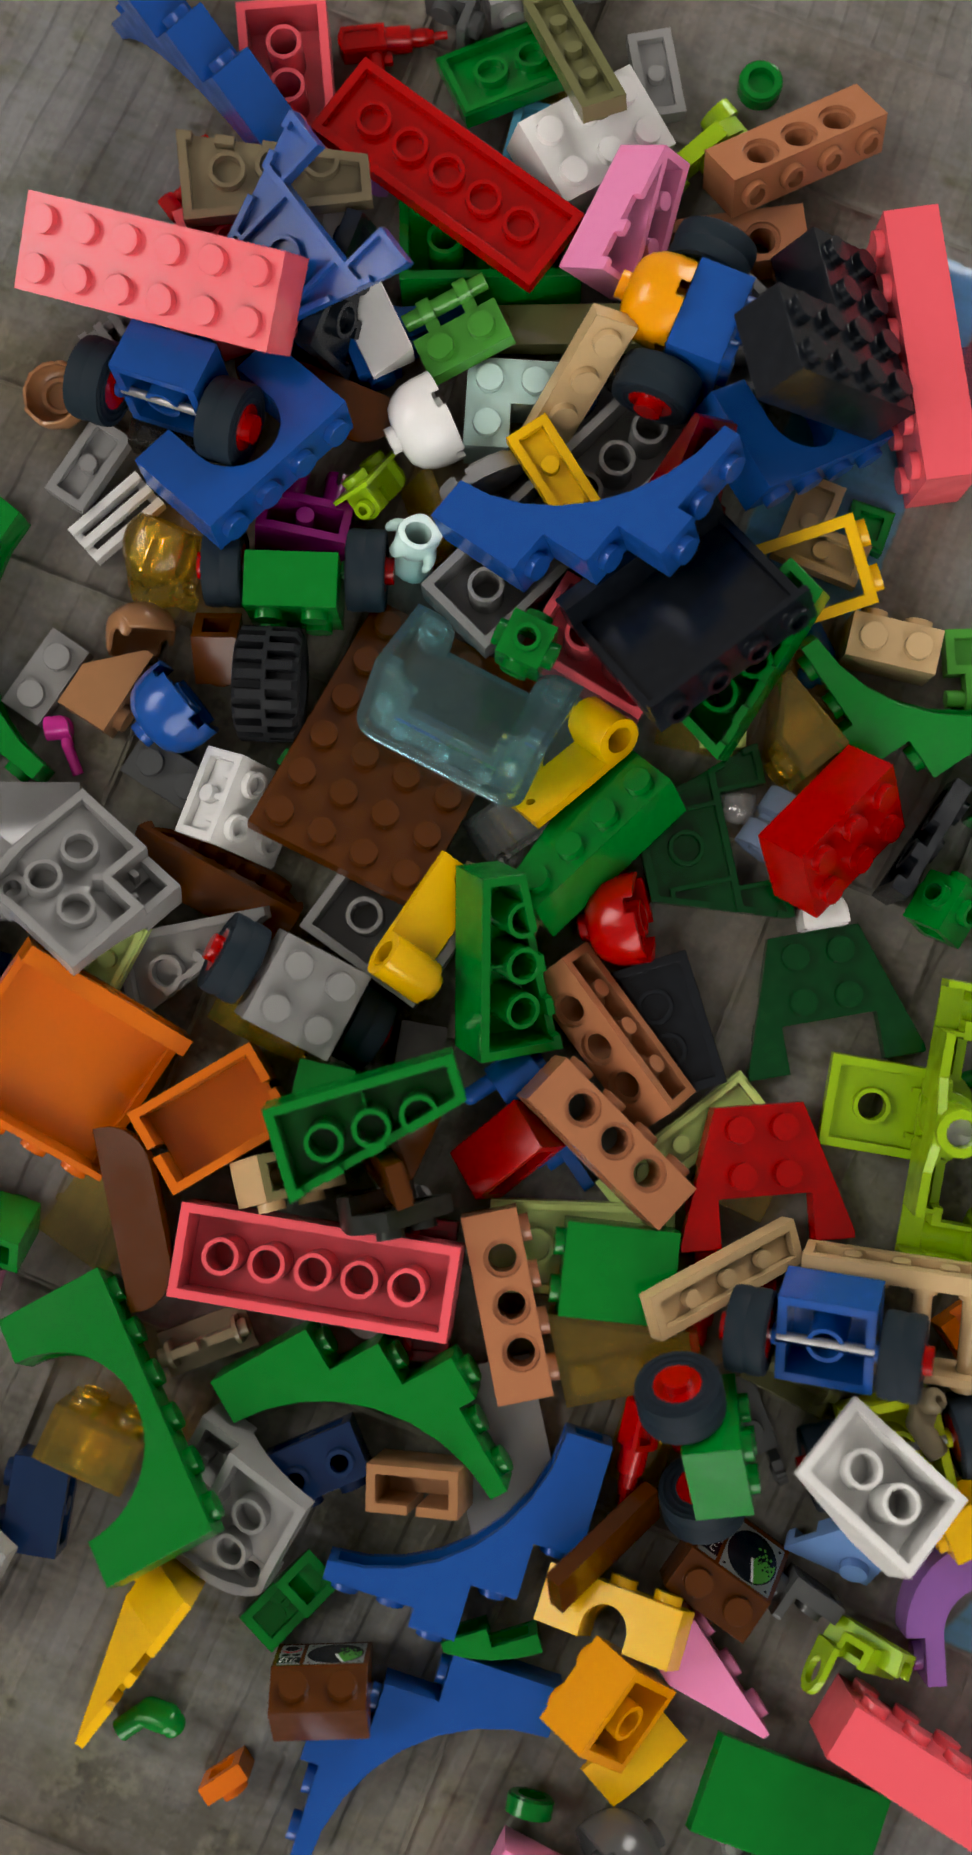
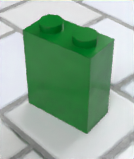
[548,1215,681,1326]

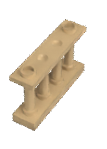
[801,1239,972,1395]

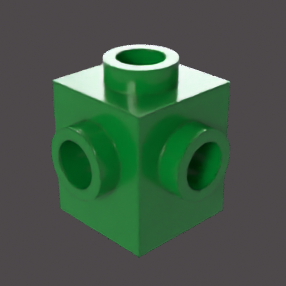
[490,607,562,682]
[902,869,972,949]

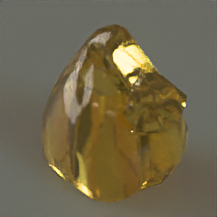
[123,512,202,613]

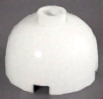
[383,371,466,469]

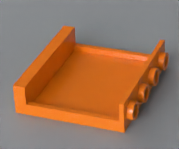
[0,936,193,1182]

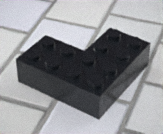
[734,226,916,441]

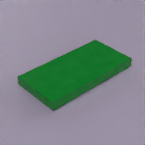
[685,1730,891,1855]

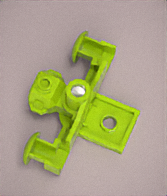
[817,978,972,1262]

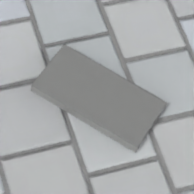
[467,1351,551,1546]

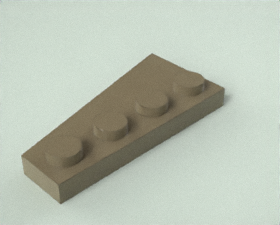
[175,129,374,228]

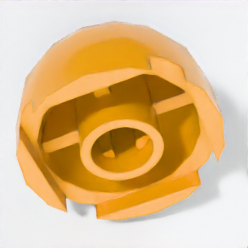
[613,251,699,352]

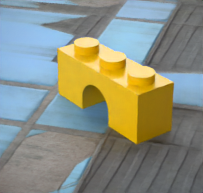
[533,1562,695,1672]

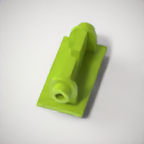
[333,449,406,520]

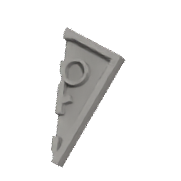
[123,906,272,1011]

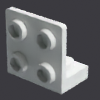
[174,745,282,869]

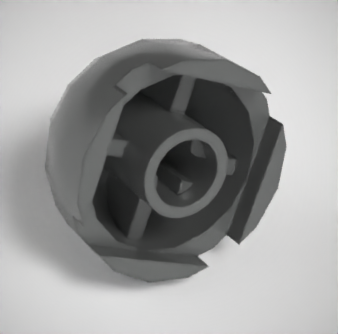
[575,1807,665,1855]

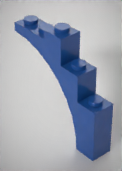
[111,0,293,145]
[431,426,746,593]
[322,1422,613,1642]
[285,1653,562,1855]

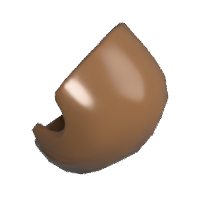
[22,360,82,430]
[105,601,176,657]

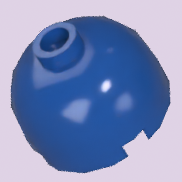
[130,660,219,753]

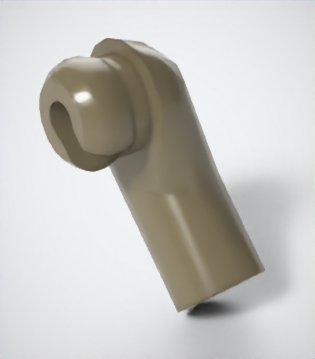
[905,1387,948,1462]

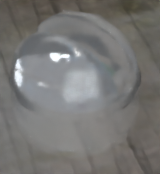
[720,792,757,825]

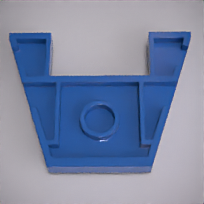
[227,109,414,321]

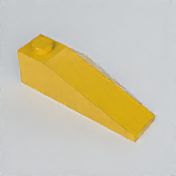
[75,1558,206,1749]

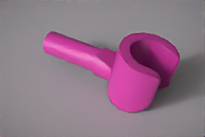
[43,715,84,777]

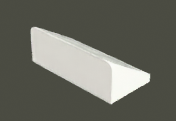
[355,282,415,380]

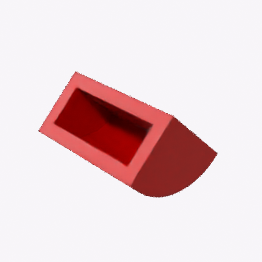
[450,1100,566,1200]

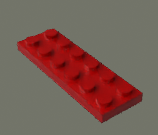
[310,57,585,294]

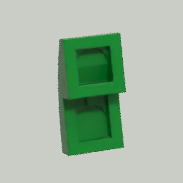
[239,1548,335,1653]
[441,1614,543,1660]

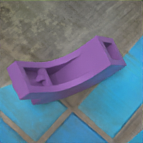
[895,1546,972,1687]

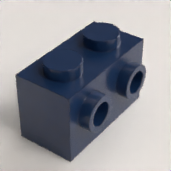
[266,1412,372,1508]
[0,1444,82,1559]

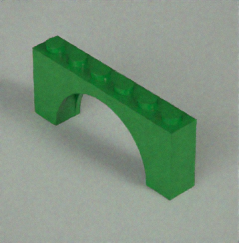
[0,1267,225,1588]

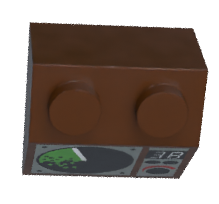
[659,1517,790,1644]
[267,1642,373,1742]

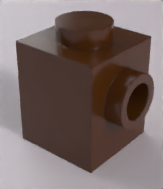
[190,613,243,687]

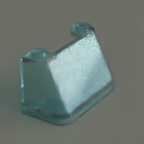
[356,603,584,807]

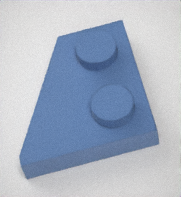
[784,1517,881,1586]

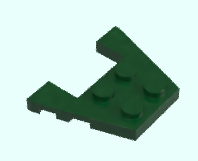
[640,743,795,919]
[746,923,926,1082]

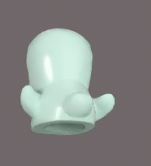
[385,513,443,584]

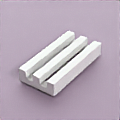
[68,471,167,566]

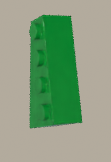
[681,557,830,761]
[455,861,563,1063]
[261,1046,467,1204]

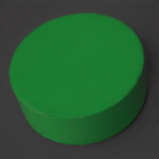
[737,60,783,111]
[505,1787,555,1823]

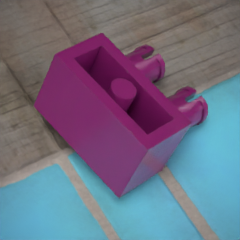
[255,472,354,563]

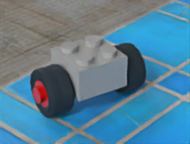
[197,913,398,1069]

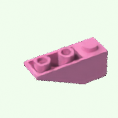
[658,1601,770,1739]

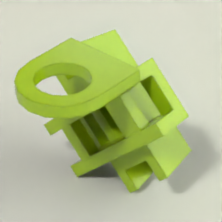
[801,1614,916,1695]

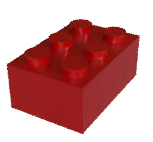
[758,744,905,918]

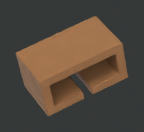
[365,1449,473,1521]

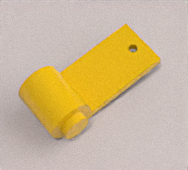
[504,696,639,829]
[368,850,463,1003]

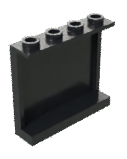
[555,495,817,733]

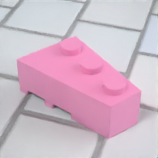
[558,145,690,300]

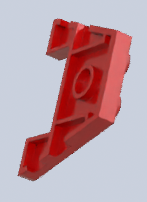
[679,1101,855,1253]

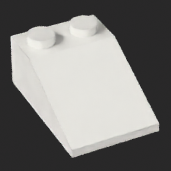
[794,1396,968,1579]

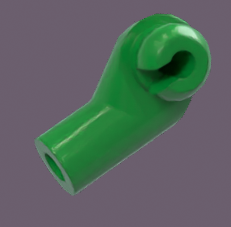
[113,1696,186,1741]

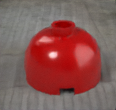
[578,871,656,966]

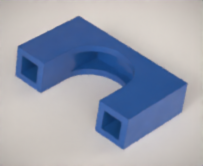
[135,350,354,550]
[689,379,894,512]

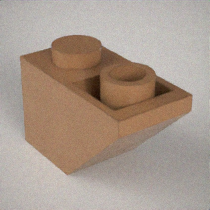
[57,650,159,739]

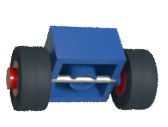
[612,215,757,426]
[63,318,265,467]
[719,1265,935,1405]

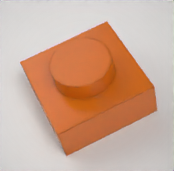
[198,1745,255,1807]

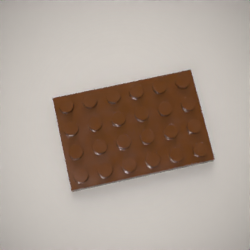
[248,604,538,906]

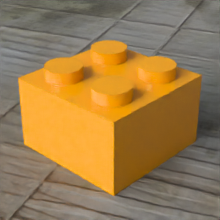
[539,1635,677,1774]

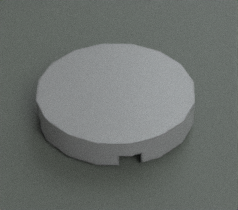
[439,450,525,501]

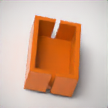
[127,1042,287,1196]

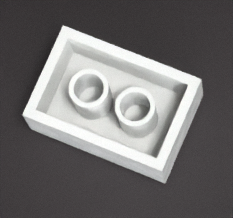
[506,64,676,211]

